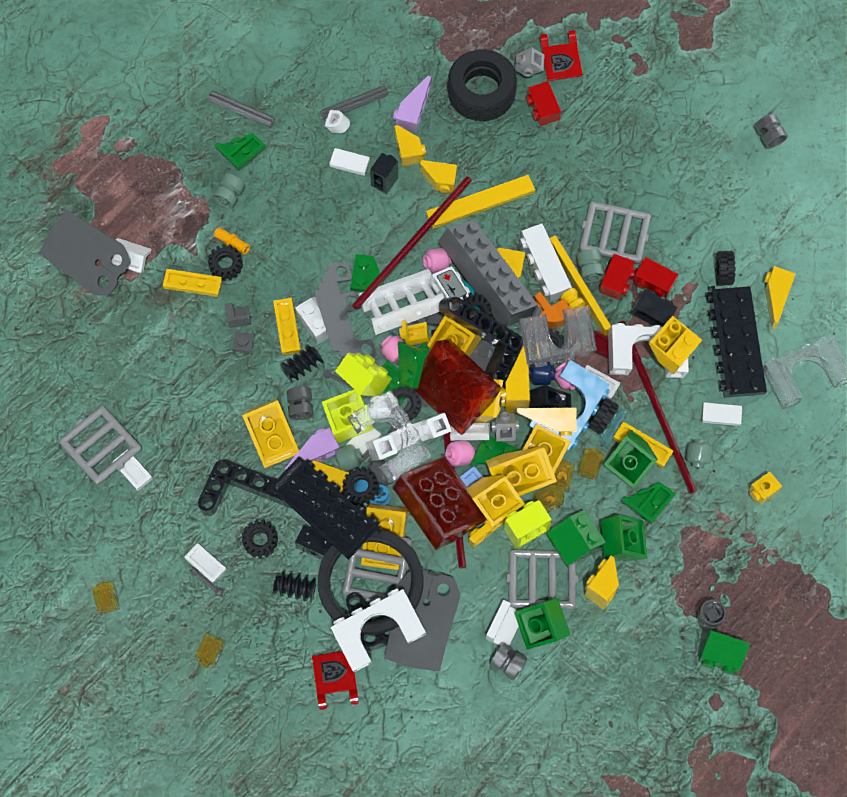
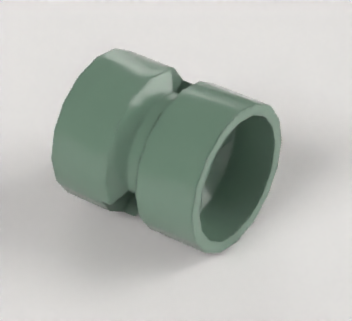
[212,173,245,208]
[577,249,605,283]

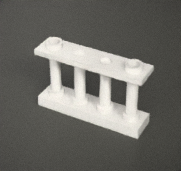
[359,269,444,335]

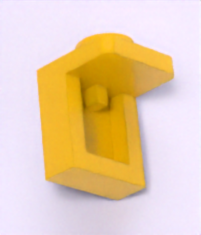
[399,320,430,345]

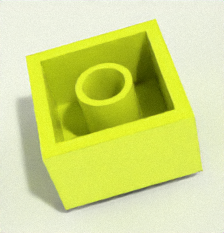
[335,353,392,396]
[322,389,374,443]
[504,500,552,549]

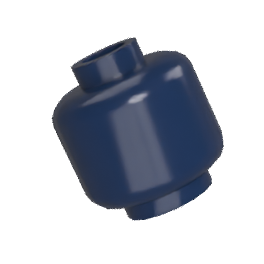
[528,361,554,385]

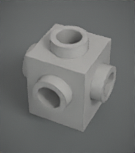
[515,48,544,77]
[491,412,519,441]

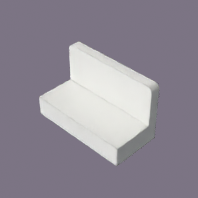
[111,238,152,273]
[486,600,519,646]

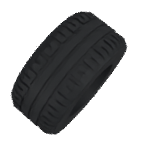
[448,49,517,121]

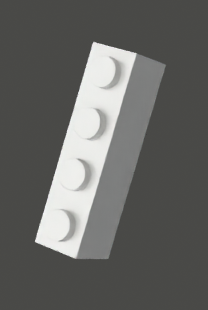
[519,224,572,302]

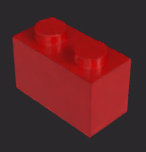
[525,81,561,126]
[599,254,636,300]
[633,257,679,299]

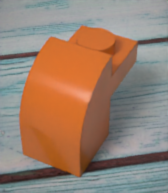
[534,292,574,329]

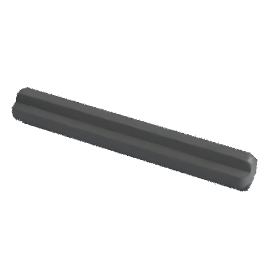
[320,86,388,120]
[208,91,275,127]

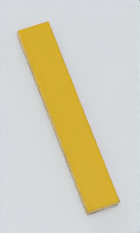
[426,175,535,229]
[549,236,611,336]

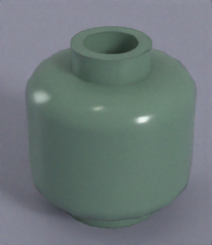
[686,439,713,468]
[333,444,363,472]

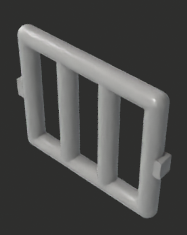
[579,201,651,263]
[59,406,141,484]
[342,536,412,602]
[507,550,578,609]

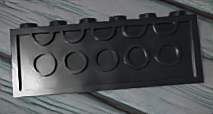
[706,285,767,398]
[269,456,382,560]

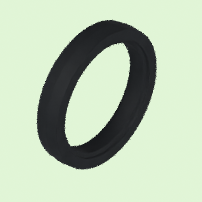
[317,530,424,635]

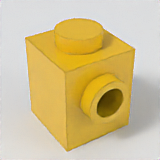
[749,471,782,505]

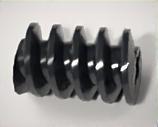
[280,345,324,383]
[273,571,316,603]

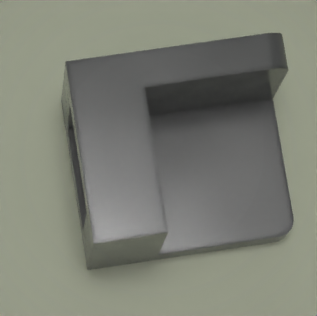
[225,303,251,328]

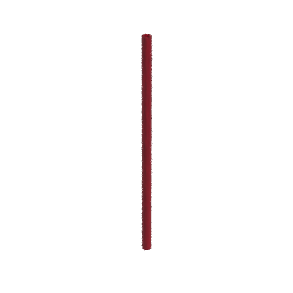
[352,176,472,310]
[619,321,697,494]

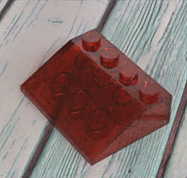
[413,339,502,435]
[393,457,487,550]

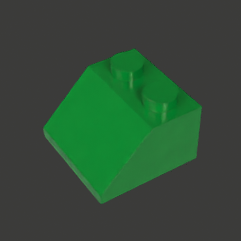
[604,430,658,489]
[546,510,606,567]
[601,515,648,561]
[514,597,571,650]
[699,630,750,675]

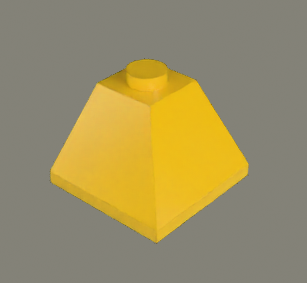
[523,423,571,473]
[467,475,525,527]

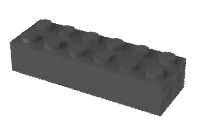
[438,219,538,326]

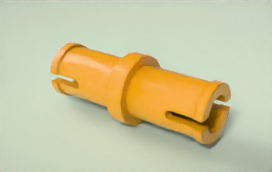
[213,227,250,255]

